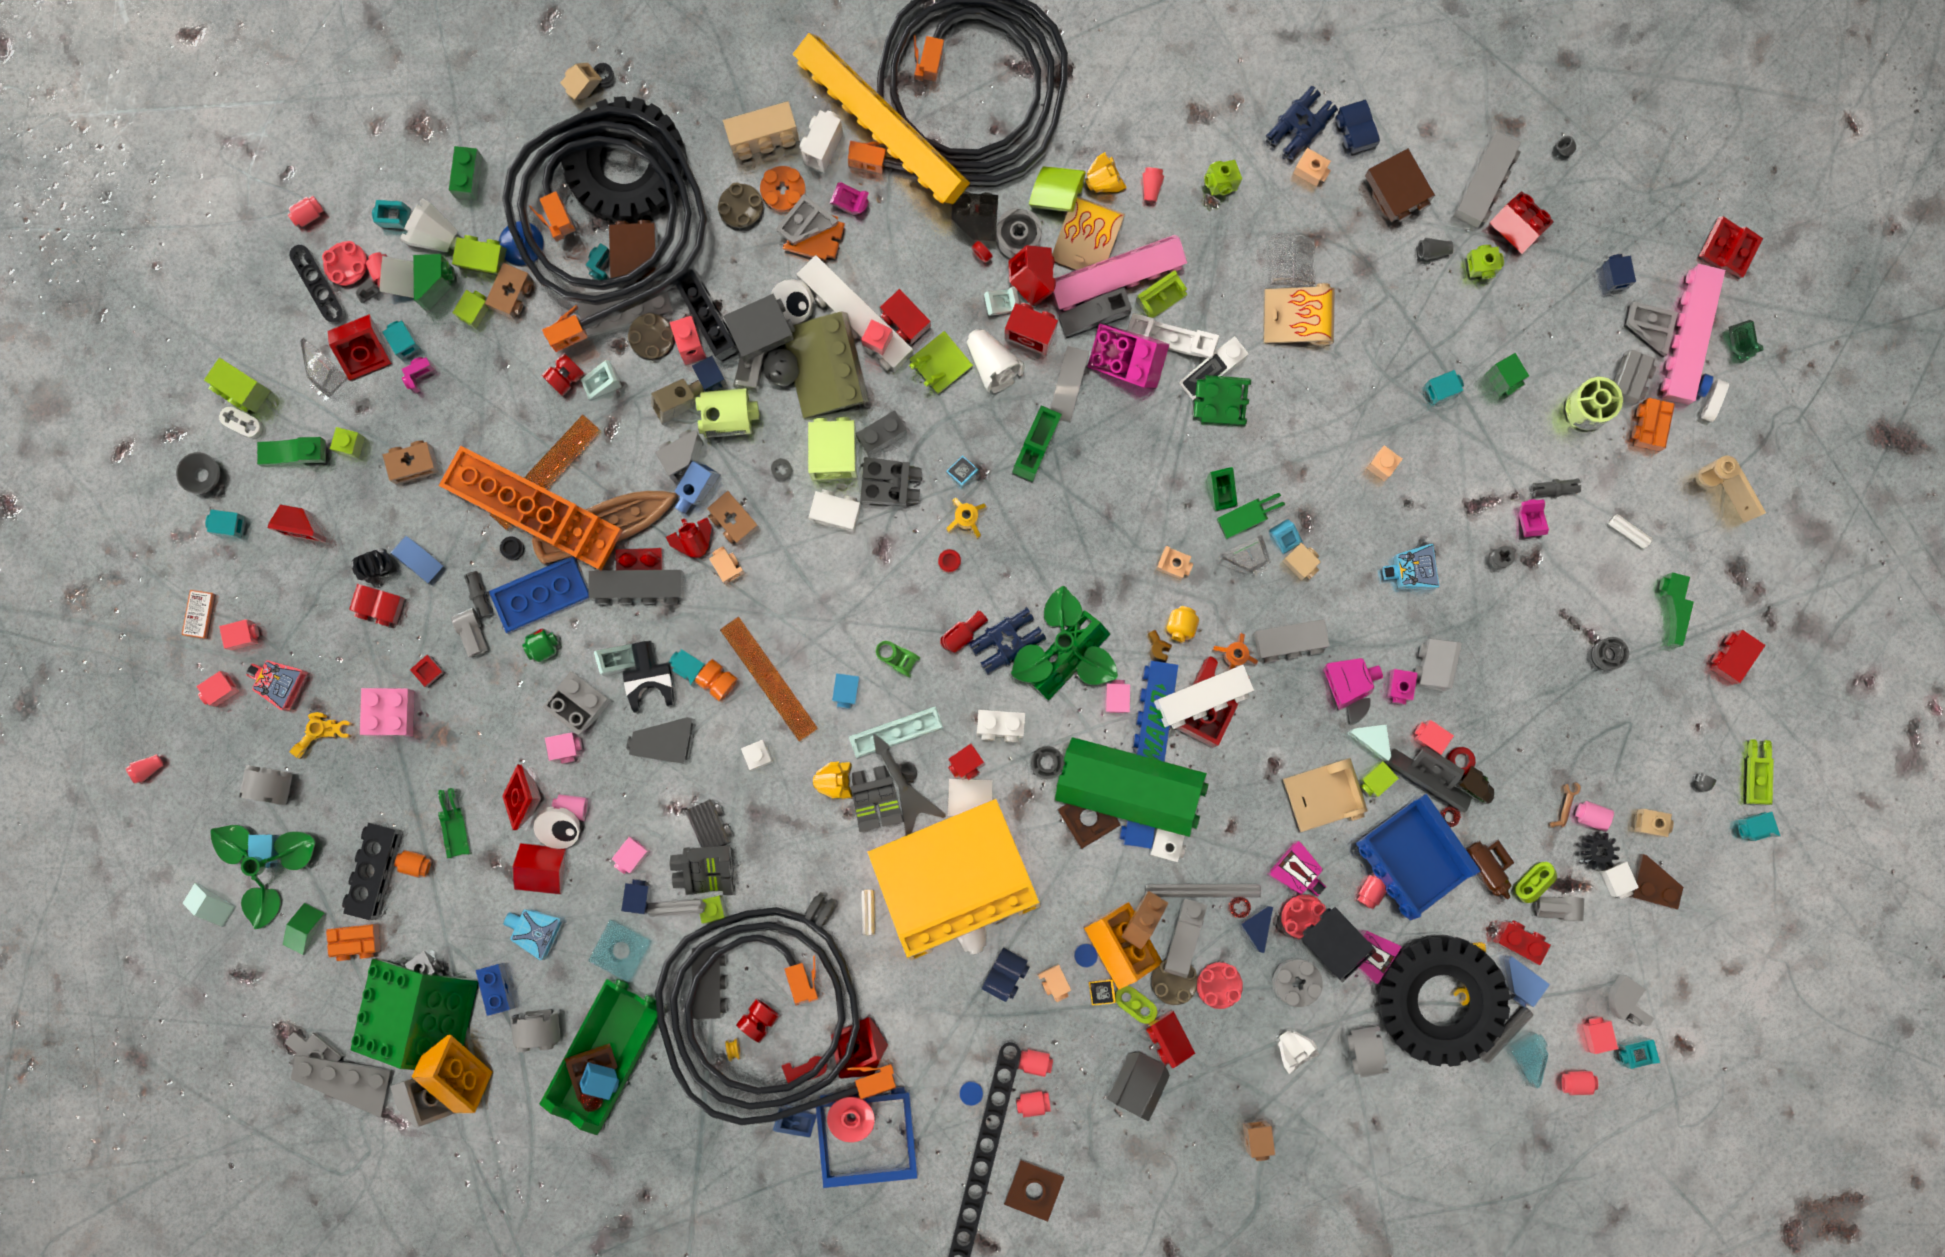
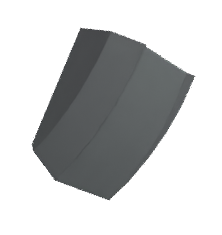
[1106,1052,1170,1121]

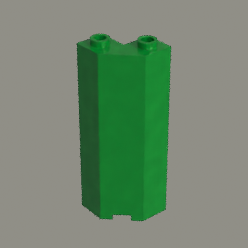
[1055,737,1209,837]
[539,978,665,1135]

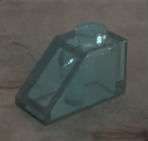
[1507,1031,1549,1089]

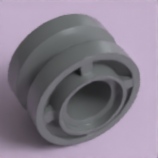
[1592,637,1629,671]
[1031,746,1064,779]
[805,892,837,928]

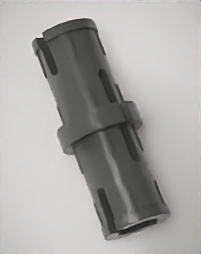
[1532,478,1581,498]
[464,571,493,619]

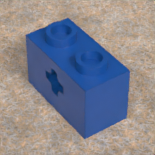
[476,963,515,1016]

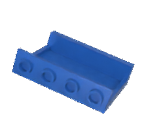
[1356,794,1480,920]

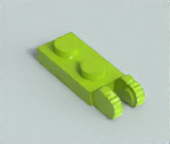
[1746,739,1774,805]

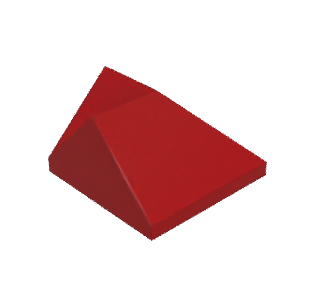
[267,504,327,542]
[502,764,541,830]
[831,1017,888,1079]

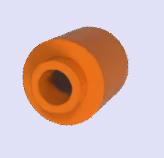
[394,850,431,878]

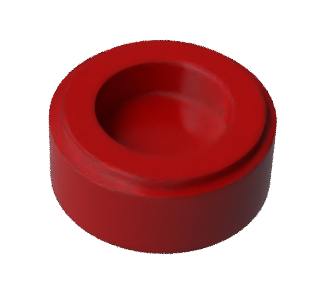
[972,240,993,263]
[938,549,961,573]

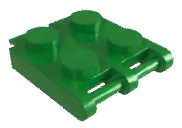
[1194,375,1252,425]

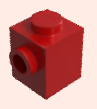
[948,744,985,781]

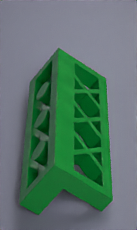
[1029,610,1110,701]

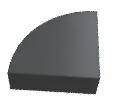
[356,279,380,302]
[1347,698,1371,725]

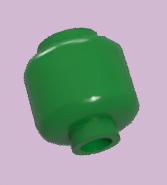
[522,628,559,662]

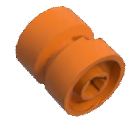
[694,659,738,702]

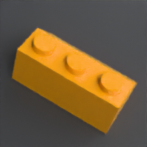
[1084,902,1162,990]
[412,1035,492,1113]

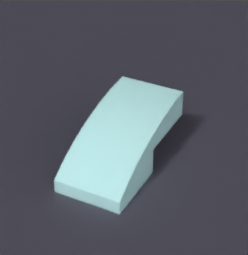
[984,287,1036,316]

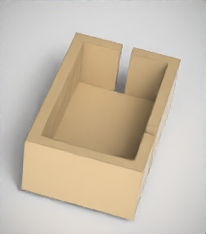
[723,101,800,160]

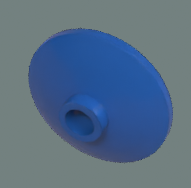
[499,221,544,266]

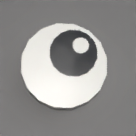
[771,279,814,325]
[533,807,580,849]

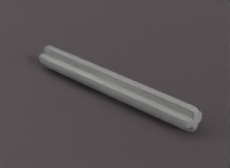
[1145,884,1261,897]

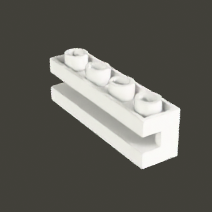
[1154,665,1254,729]

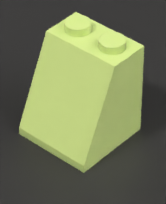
[808,417,857,480]

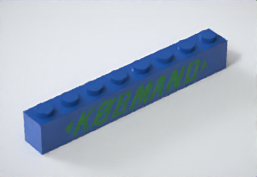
[1119,661,1178,849]

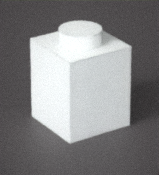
[741,740,773,771]
[1600,862,1639,899]

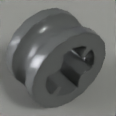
[771,458,792,480]

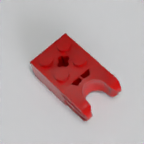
[1175,656,1250,748]

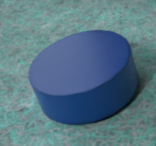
[1697,373,1714,397]
[1074,944,1098,967]
[960,1081,983,1106]

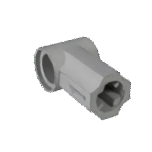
[451,608,488,657]
[1536,896,1584,921]

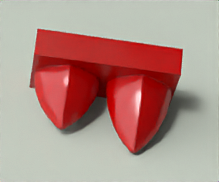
[616,548,663,570]

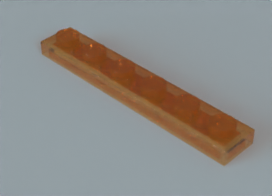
[490,414,601,531]
[720,616,818,742]

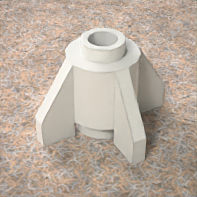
[1278,1030,1319,1074]

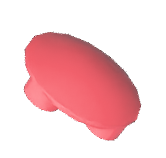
[322,241,367,286]
[1281,894,1326,939]
[1197,962,1243,1009]

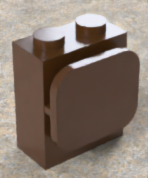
[1365,148,1435,222]
[609,220,660,283]

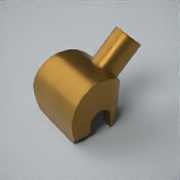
[1148,630,1172,663]

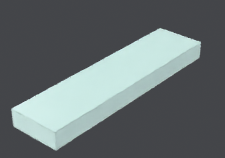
[849,706,943,759]

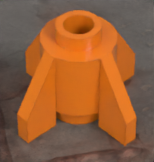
[1212,633,1258,671]

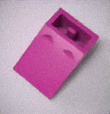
[1087,323,1170,388]

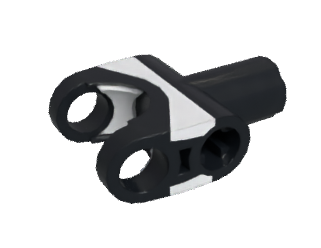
[623,641,674,713]

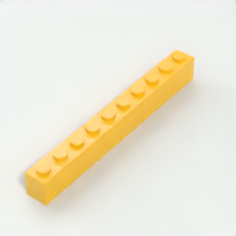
[793,33,970,204]

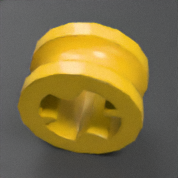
[725,1038,741,1061]

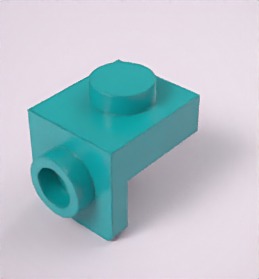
[585,243,610,281]

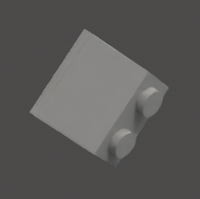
[1415,639,1462,692]

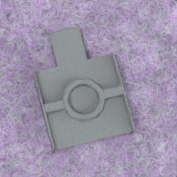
[285,1032,344,1067]

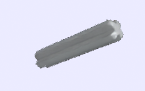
[646,899,706,917]
[1479,1007,1533,1064]

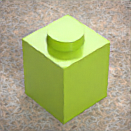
[452,290,489,329]
[330,427,365,459]
[1359,761,1399,798]
[699,895,727,924]

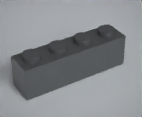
[589,570,684,605]

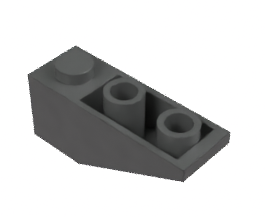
[1059,288,1132,337]

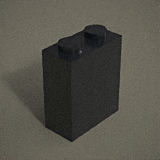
[1301,907,1376,983]

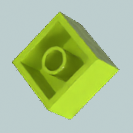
[204,357,271,413]

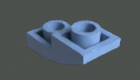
[390,536,443,583]

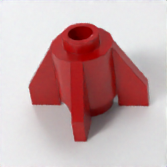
[666,517,712,558]

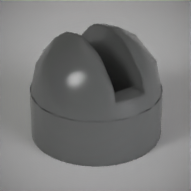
[1556,136,1576,156]
[1695,773,1717,792]

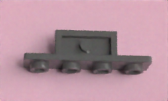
[1386,746,1472,813]

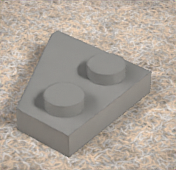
[776,194,839,245]
[1626,301,1678,356]

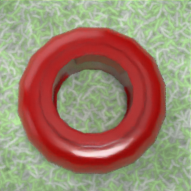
[1447,747,1476,775]

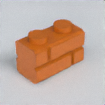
[1632,398,1675,451]
[326,924,381,961]

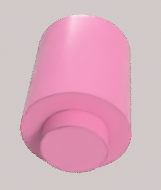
[552,794,588,821]
[1575,801,1614,832]

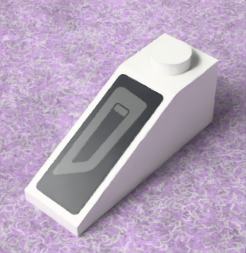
[1179,336,1249,401]

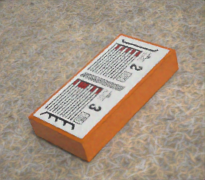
[182,590,215,639]

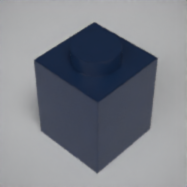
[1602,254,1636,291]
[692,356,727,392]
[621,879,652,914]

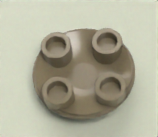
[717,182,763,228]
[628,313,674,359]
[1151,960,1198,1005]

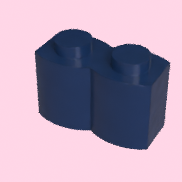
[1336,99,1380,154]
[981,946,1030,1002]

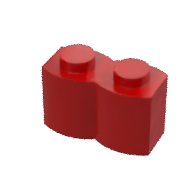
[349,584,405,627]

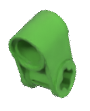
[876,641,920,678]

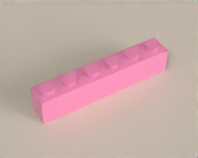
[1052,235,1187,311]
[1661,264,1725,405]

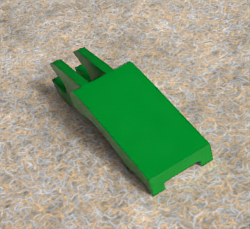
[1217,493,1285,539]
[438,788,471,858]

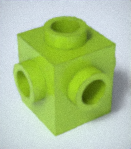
[1204,160,1242,196]
[1467,245,1504,279]

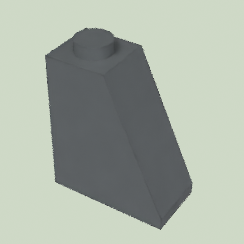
[626,717,695,765]

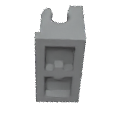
[733,352,767,392]

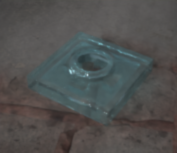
[588,919,652,983]

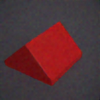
[512,843,567,894]

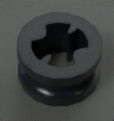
[594,63,614,86]

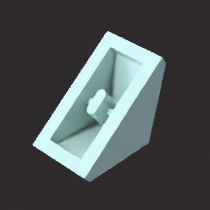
[581,360,622,400]
[594,644,635,676]
[1347,725,1391,762]
[183,883,235,927]

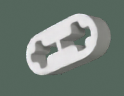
[1701,379,1729,422]
[219,407,263,439]

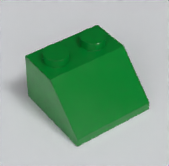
[413,254,455,311]

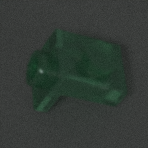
[1728,320,1764,358]

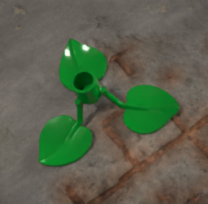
[1011,586,1118,685]
[210,825,316,929]

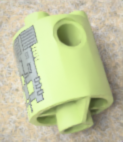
[1565,377,1623,431]
[696,388,759,438]

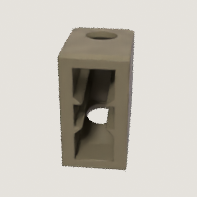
[651,379,704,424]

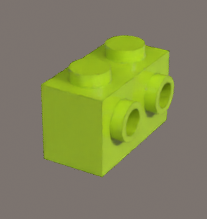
[452,235,506,275]

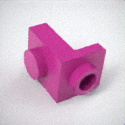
[830,182,869,215]
[402,357,435,393]
[1519,499,1549,537]

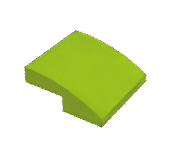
[1029,166,1086,212]

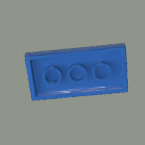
[489,556,589,634]

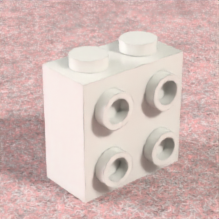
[799,110,843,173]
[977,710,1025,742]

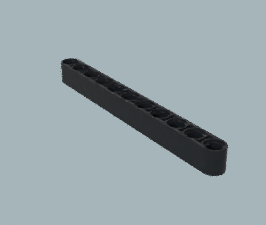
[948,1040,1021,1257]

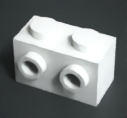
[1149,828,1186,862]

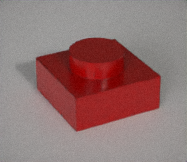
[410,655,444,688]

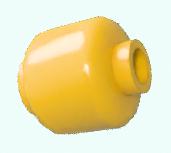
[1167,606,1199,642]

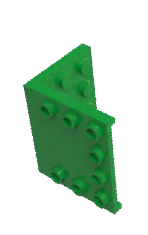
[350,958,478,1070]

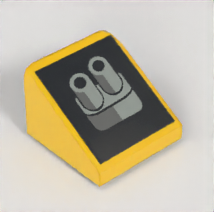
[1089,979,1116,1005]

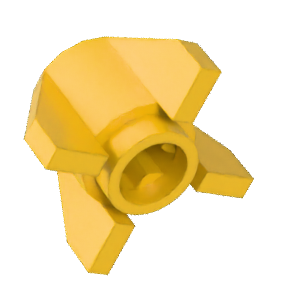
[1085,152,1127,193]
[946,498,987,539]
[813,762,853,799]

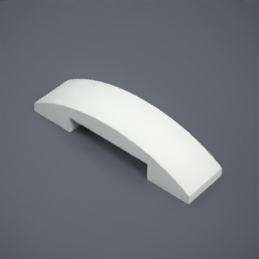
[1127,313,1220,358]

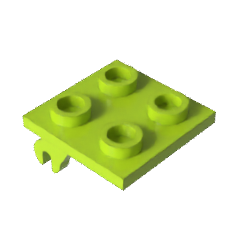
[909,331,973,394]

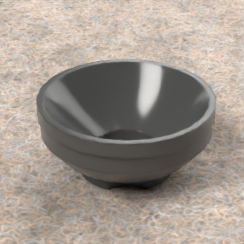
[176,452,220,494]

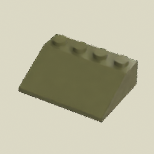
[785,311,869,418]

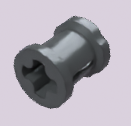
[1490,546,1515,569]

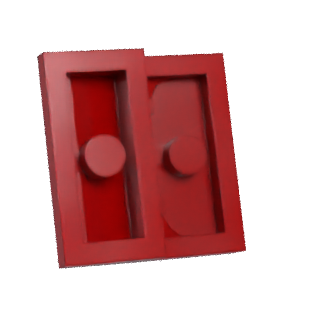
[1699,216,1763,278]

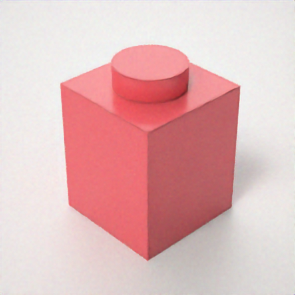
[861,319,893,355]
[219,619,259,651]
[196,671,239,707]
[1414,720,1454,755]
[1583,1017,1618,1054]

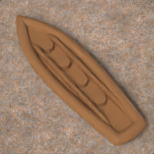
[532,491,679,564]

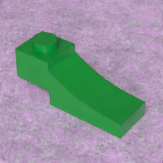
[257,437,326,466]
[1659,572,1694,648]

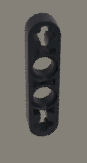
[289,245,345,324]

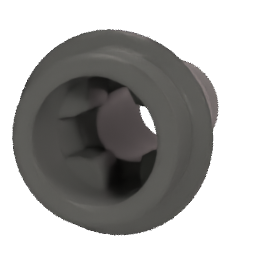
[1418,238,1453,260]

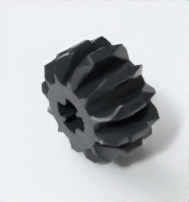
[351,548,393,580]
[1579,831,1620,871]

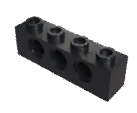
[676,268,739,361]
[342,823,401,920]

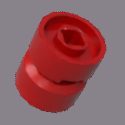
[541,353,585,396]
[736,998,780,1043]

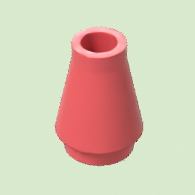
[1142,167,1165,202]
[126,754,164,784]

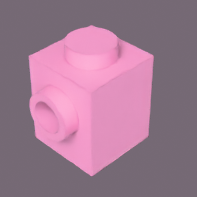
[545,732,582,764]

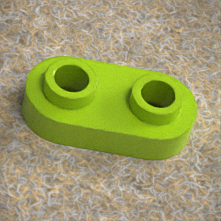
[1515,862,1557,903]
[1115,986,1157,1024]

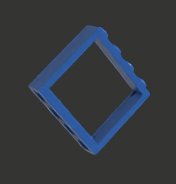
[816,1087,918,1188]

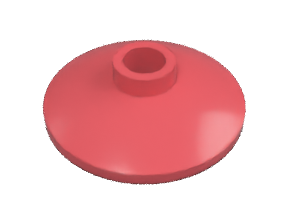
[827,1096,875,1142]

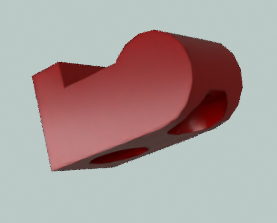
[781,1055,828,1083]

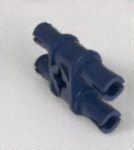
[1266,86,1338,160]
[968,607,1046,675]

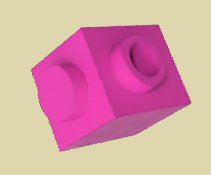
[1386,669,1417,705]

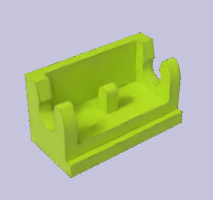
[1136,270,1187,318]

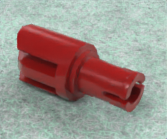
[940,610,988,652]

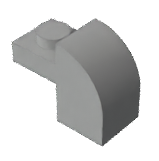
[1608,974,1654,1027]

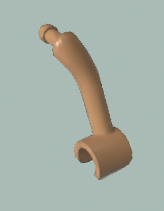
[1550,782,1581,828]

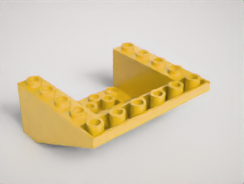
[867,799,1041,961]

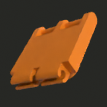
[782,215,845,261]

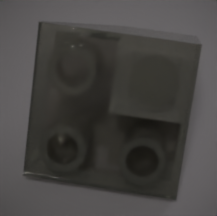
[951,191,998,241]

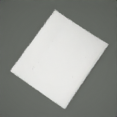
[380,256,414,298]
[948,779,993,816]

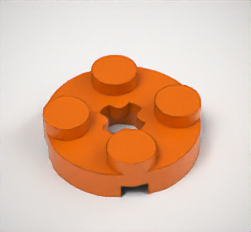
[760,166,806,212]

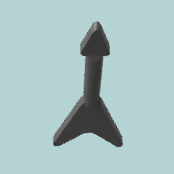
[873,734,946,836]

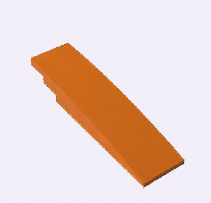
[438,445,623,571]

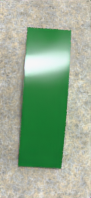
[1012,405,1062,482]

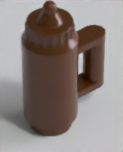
[1466,839,1514,899]

